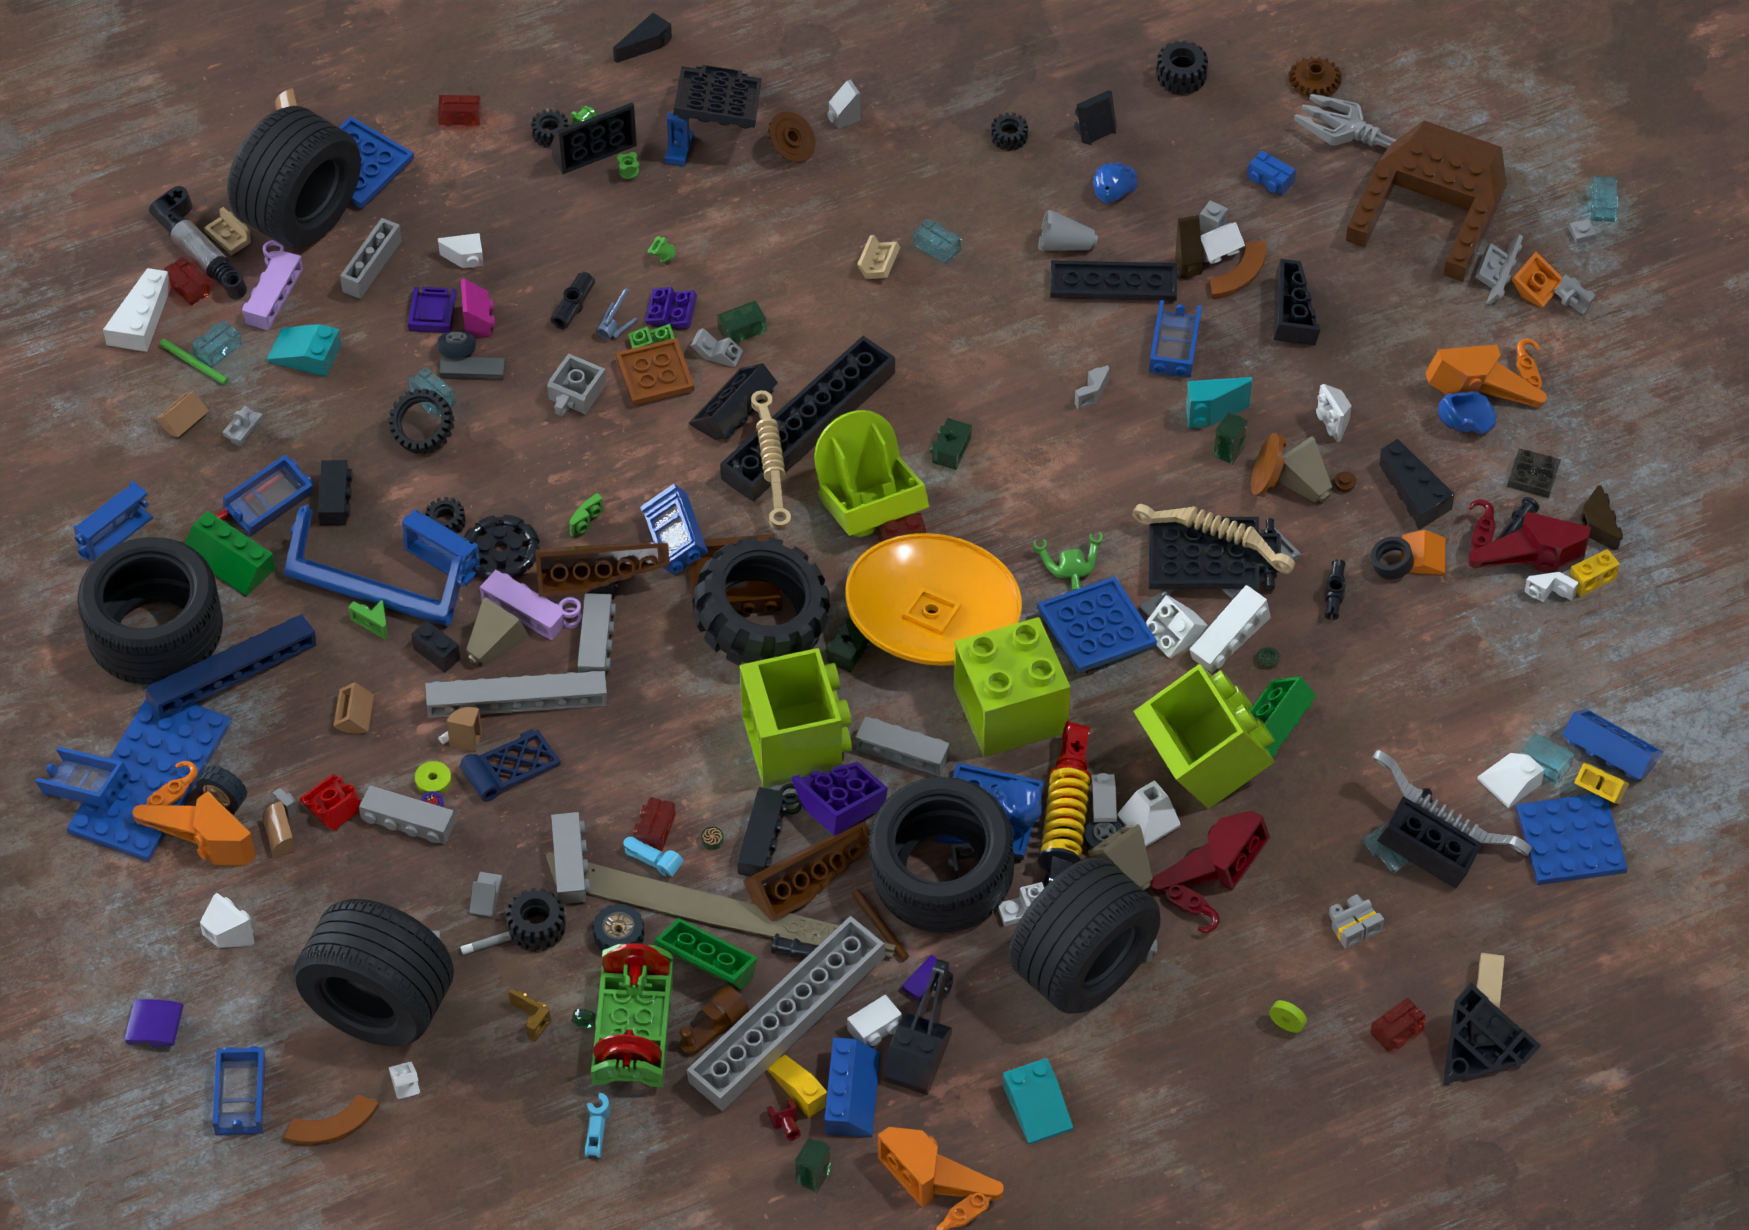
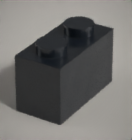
[411,620,460,673]

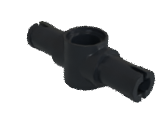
[1325,559,1346,620]

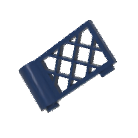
[459,729,561,802]

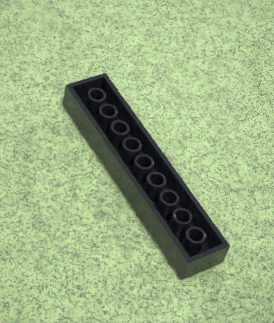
[720,336,895,502]

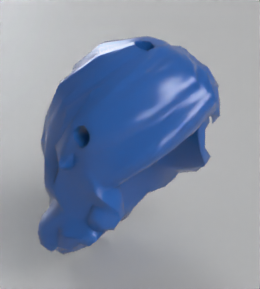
[1093,162,1138,204]
[1438,391,1497,435]
[993,779,1043,830]

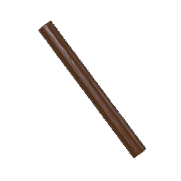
[852,889,909,962]

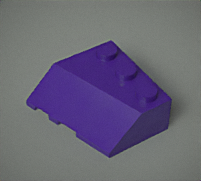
[791,762,888,835]

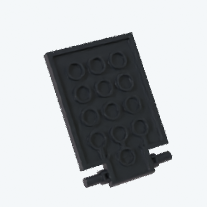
[673,65,762,129]
[1149,517,1281,590]

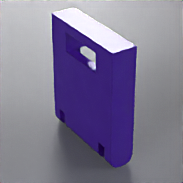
[408,287,457,333]

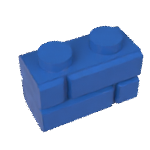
[1247,150,1296,196]

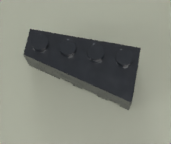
[1274,259,1320,346]
[1379,439,1454,530]

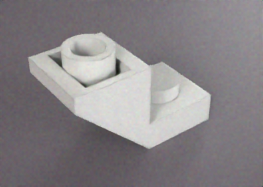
[1524,572,1578,602]
[998,882,1044,927]

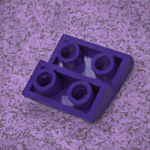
[645,287,697,328]
[124,999,184,1048]

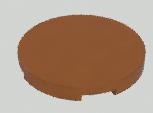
[1251,433,1287,497]

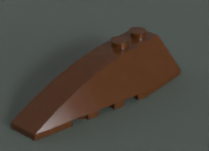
[535,542,670,597]
[743,821,870,921]

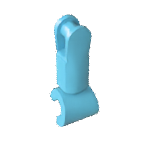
[624,837,684,877]
[585,1093,611,1158]

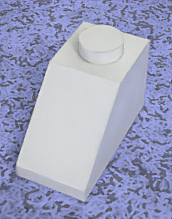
[438,233,484,268]

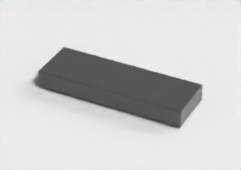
[439,356,505,379]

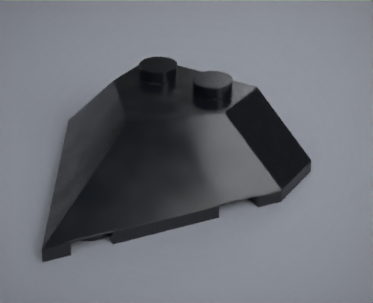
[1443,982,1541,1085]

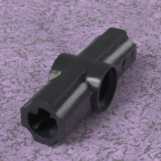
[551,271,595,330]

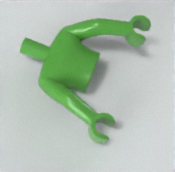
[1033,532,1103,591]

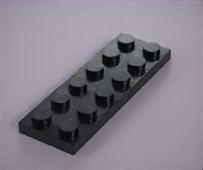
[1050,260,1177,301]

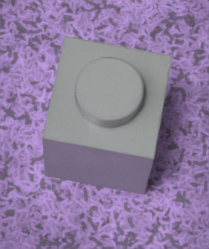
[1199,200,1228,233]

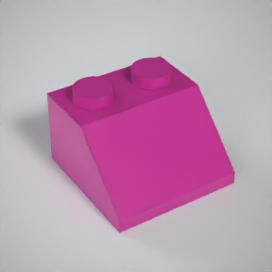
[461,279,495,338]

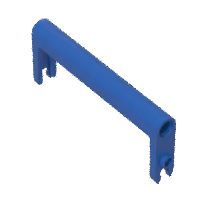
[284,504,467,627]

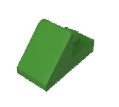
[348,600,388,640]

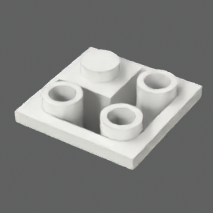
[1316,384,1352,443]
[1145,595,1208,658]
[1117,780,1181,847]
[200,893,255,948]

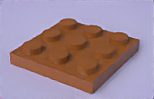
[616,338,695,406]

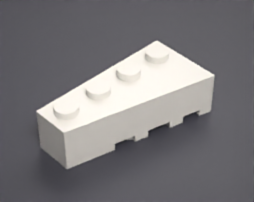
[103,268,171,352]
[1189,585,1271,673]

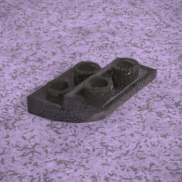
[1507,448,1561,498]

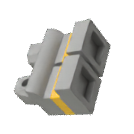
[1329,894,1384,949]

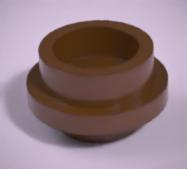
[1334,471,1356,492]

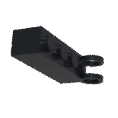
[737,783,802,876]

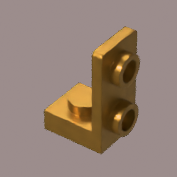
[508,989,551,1042]

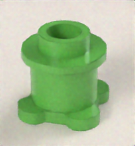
[571,106,597,125]
[617,152,639,179]
[647,236,676,263]

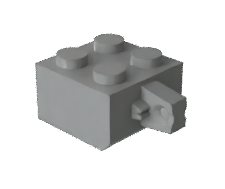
[547,353,607,417]

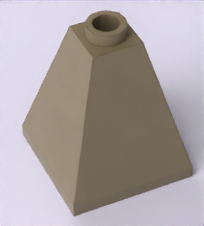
[1277,436,1332,503]
[466,597,529,666]
[1088,824,1153,890]

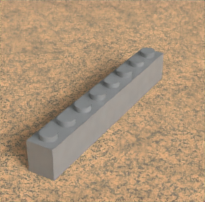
[425,671,607,718]

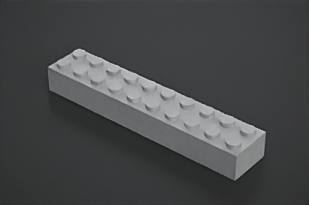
[687,916,885,1111]

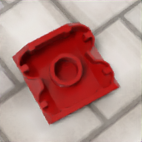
[300,774,362,831]

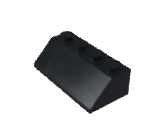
[689,363,778,440]
[1377,796,1482,889]

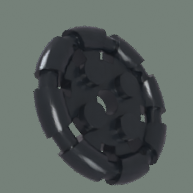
[464,514,540,579]

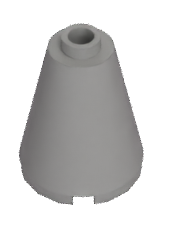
[1038,210,1098,251]

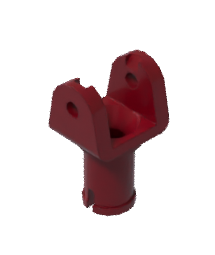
[767,1099,801,1141]

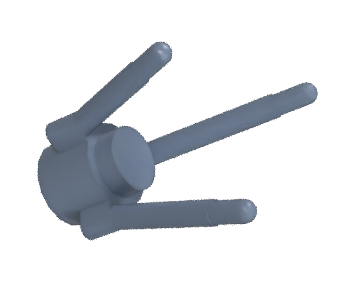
[596,288,637,340]

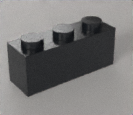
[318,460,353,526]

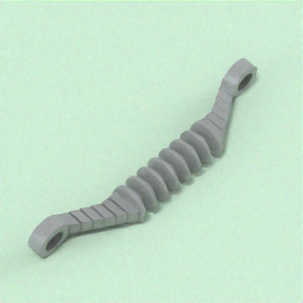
[1372,750,1532,856]

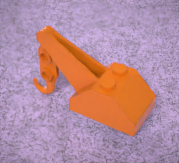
[1425,338,1547,408]
[132,761,256,866]
[878,1127,1004,1230]

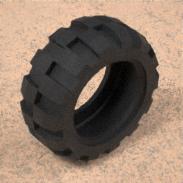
[692,536,830,665]

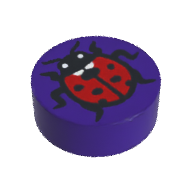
[421,791,444,807]

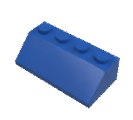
[1562,708,1664,780]
[824,1037,880,1138]

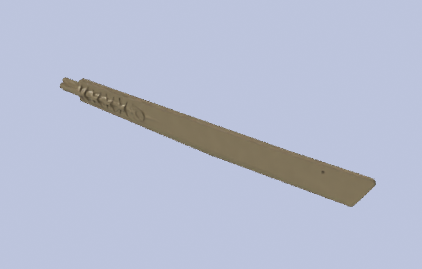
[546,852,896,958]

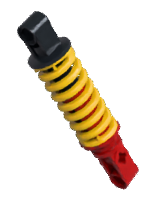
[1038,721,1091,888]

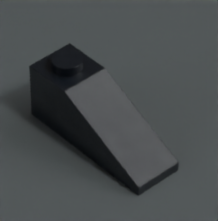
[613,13,672,63]

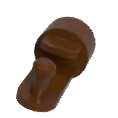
[679,985,749,1055]

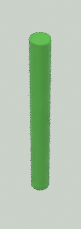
[160,338,229,386]

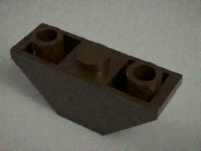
[1580,485,1623,550]

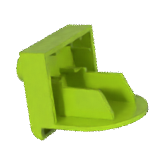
[814,410,929,537]

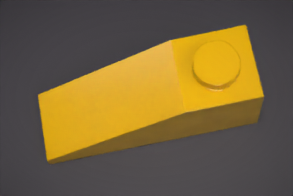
[767,1055,827,1118]

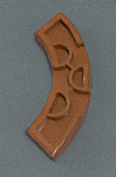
[1209,241,1266,299]
[283,1095,379,1146]

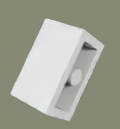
[1201,222,1245,264]
[847,994,902,1046]

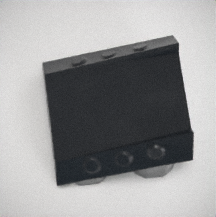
[1074,90,1117,145]

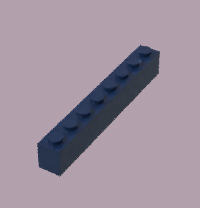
[145,614,316,719]

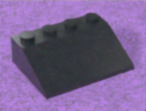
[551,103,637,175]

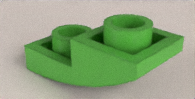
[628,324,675,348]
[569,493,604,538]

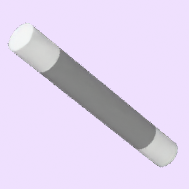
[460,931,511,955]

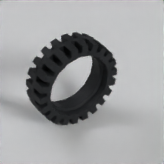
[388,388,455,454]

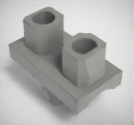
[1554,275,1596,315]
[222,406,263,447]

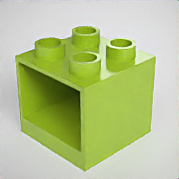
[954,617,1071,757]
[739,648,852,788]
[1133,664,1275,809]

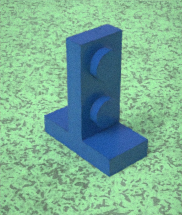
[664,112,694,166]

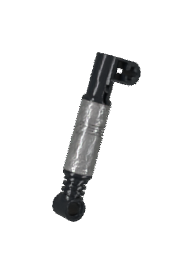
[149,186,247,299]

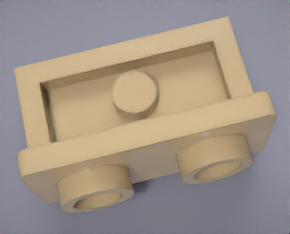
[204,207,251,256]
[858,235,900,279]

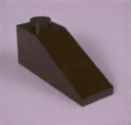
[1175,215,1203,278]

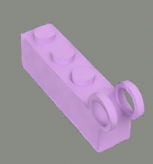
[242,240,303,331]
[480,570,582,641]

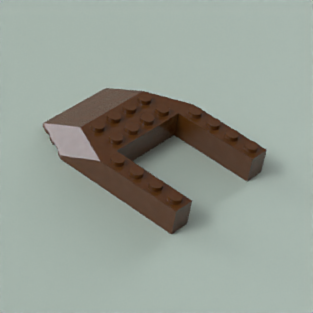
[1346,120,1507,282]

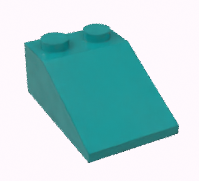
[267,324,342,377]
[1186,377,1252,428]
[1002,1058,1073,1145]

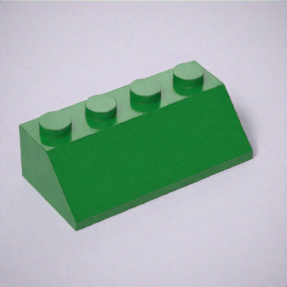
[185,511,275,597]
[1249,676,1316,758]
[654,918,757,990]

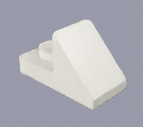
[389,1061,420,1099]

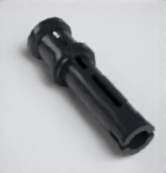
[1497,497,1540,540]
[771,933,817,959]

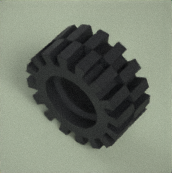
[531,109,569,148]
[991,112,1028,151]
[425,497,466,533]

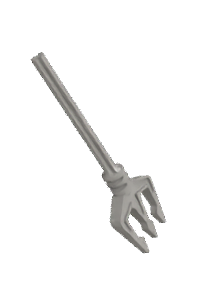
[1294,94,1396,149]

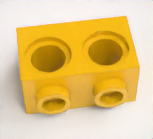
[1569,549,1620,597]
[1574,763,1629,804]

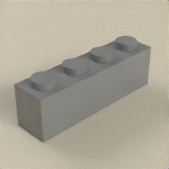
[340,218,402,299]
[578,594,616,679]
[855,716,950,776]
[359,785,456,844]
[551,812,590,904]

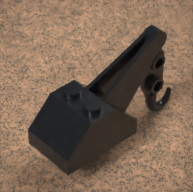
[883,959,953,1095]

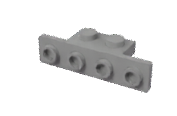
[1475,234,1523,305]

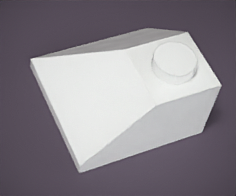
[1477,753,1544,809]

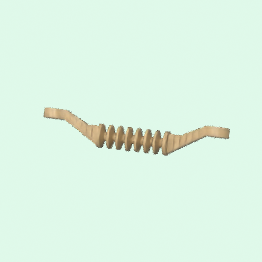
[751,391,791,530]
[1132,504,1295,574]

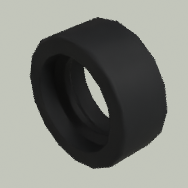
[1370,537,1414,579]

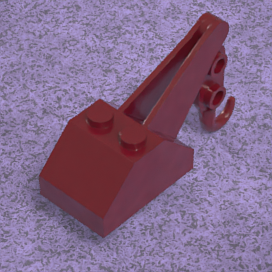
[1468,499,1591,573]
[1151,810,1270,933]

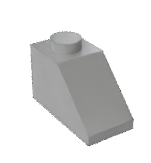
[827,80,860,129]
[1091,773,1117,822]

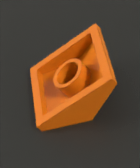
[1512,252,1562,308]
[1401,530,1446,575]

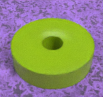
[415,761,452,794]
[1269,1000,1307,1033]

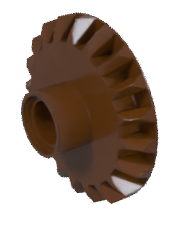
[1289,56,1342,98]
[767,112,815,163]

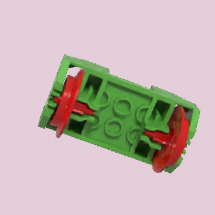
[591,943,674,1087]

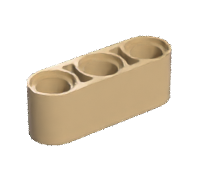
[1477,953,1504,1008]

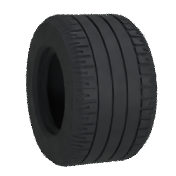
[227,106,361,248]
[77,537,223,685]
[869,776,1014,933]
[1009,858,1161,1014]
[293,899,454,1046]

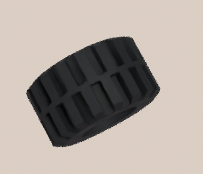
[1156,40,1208,95]
[506,888,566,952]

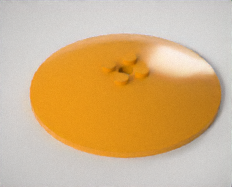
[845,533,1022,666]

